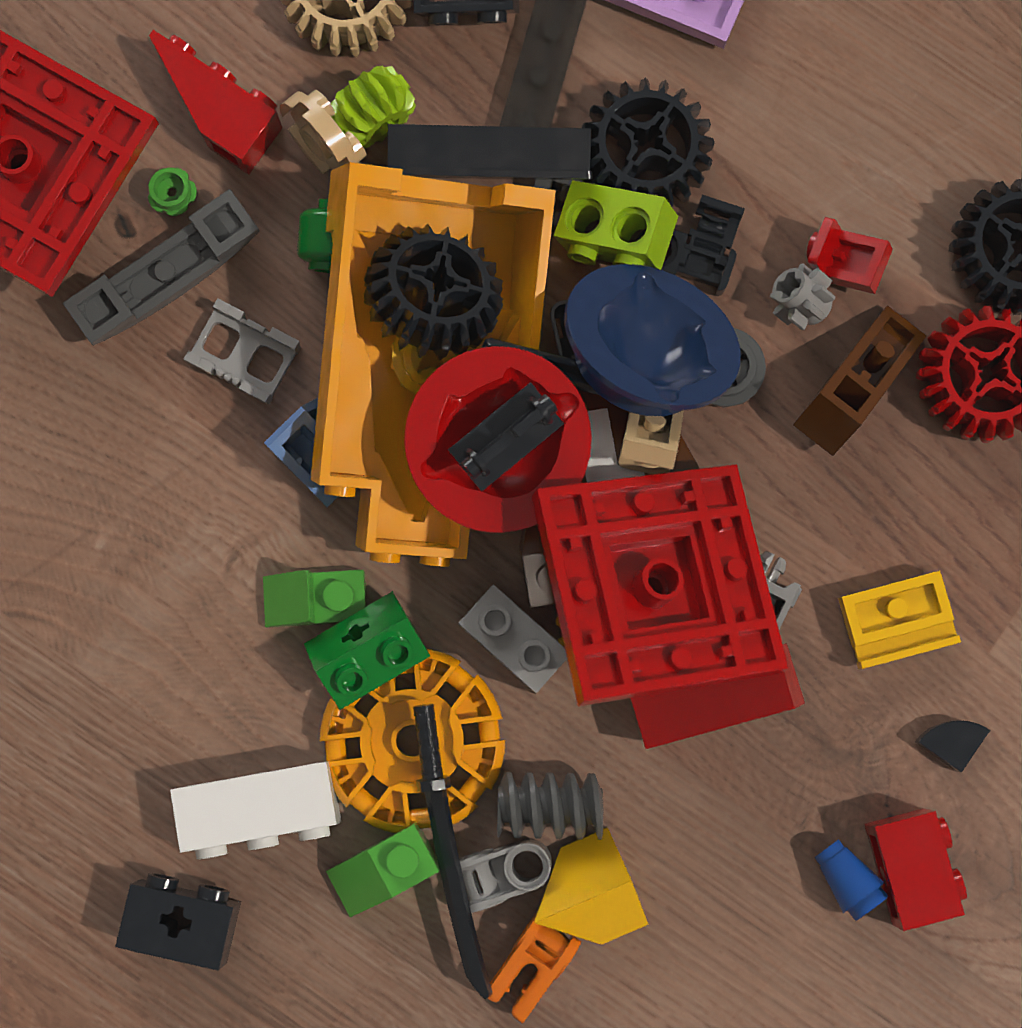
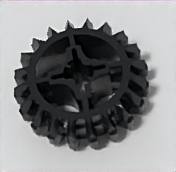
[582,77,714,208]
[948,179,1022,315]
[364,224,504,361]

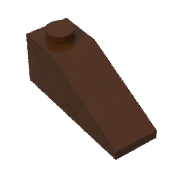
[793,305,927,456]

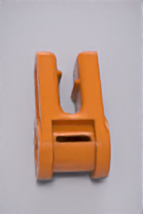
[487,911,581,1024]

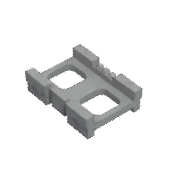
[184,298,301,405]

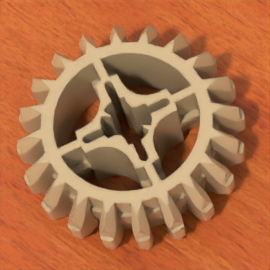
[281,0,413,58]

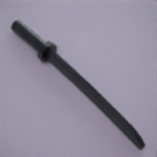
[413,704,492,999]

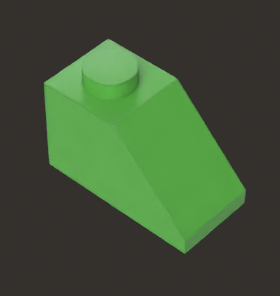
[326,822,440,917]

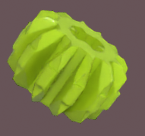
[331,65,416,148]

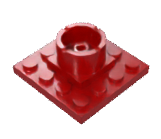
[0,30,159,298]
[532,464,789,706]

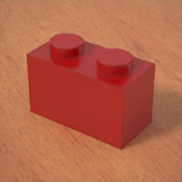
[864,808,967,931]

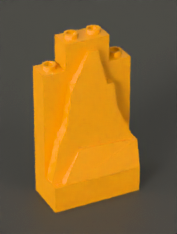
[310,162,556,567]

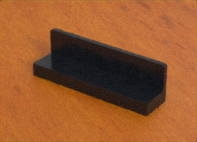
[388,124,593,181]

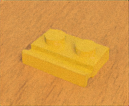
[838,571,961,670]

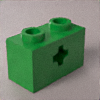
[304,591,430,710]

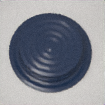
[564,264,741,416]

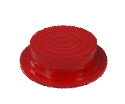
[404,346,592,533]

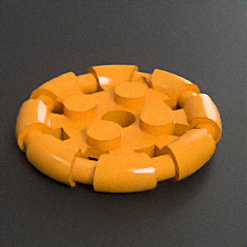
[319,648,506,833]

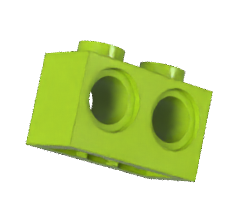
[554,180,678,270]

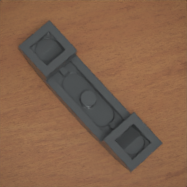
[63,189,260,346]

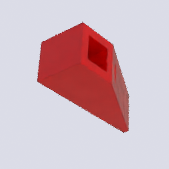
[149,30,283,175]

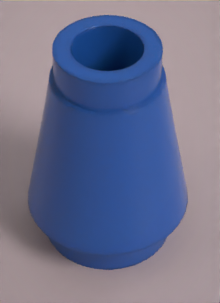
[814,839,889,921]

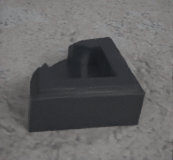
[915,721,990,773]

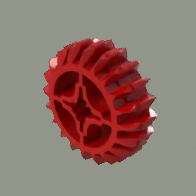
[916,306,1022,443]

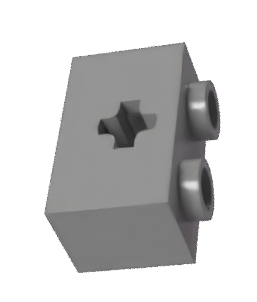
[458,584,567,694]

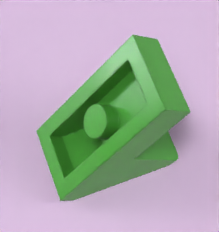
[263,570,367,628]

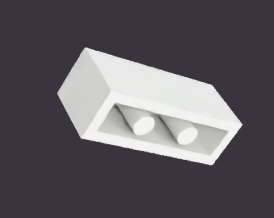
[170,761,342,860]

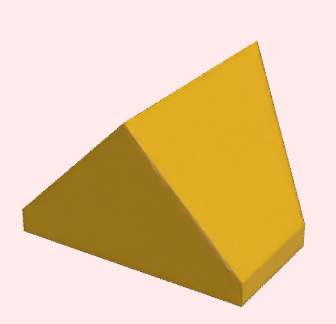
[534,827,648,945]

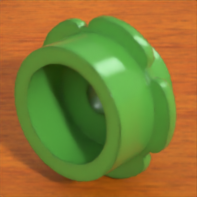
[148,168,197,216]

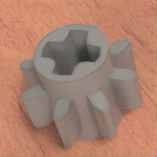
[770,263,836,330]

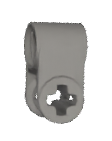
[459,838,552,913]

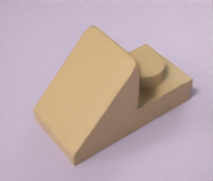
[618,410,684,474]

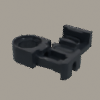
[636,194,745,296]

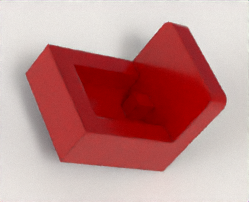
[807,217,893,294]

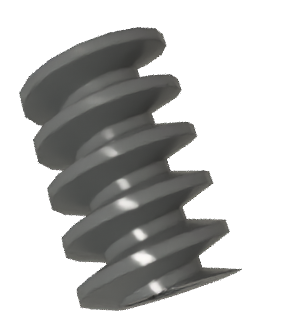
[497,772,603,840]

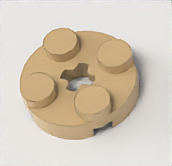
[280,90,367,174]

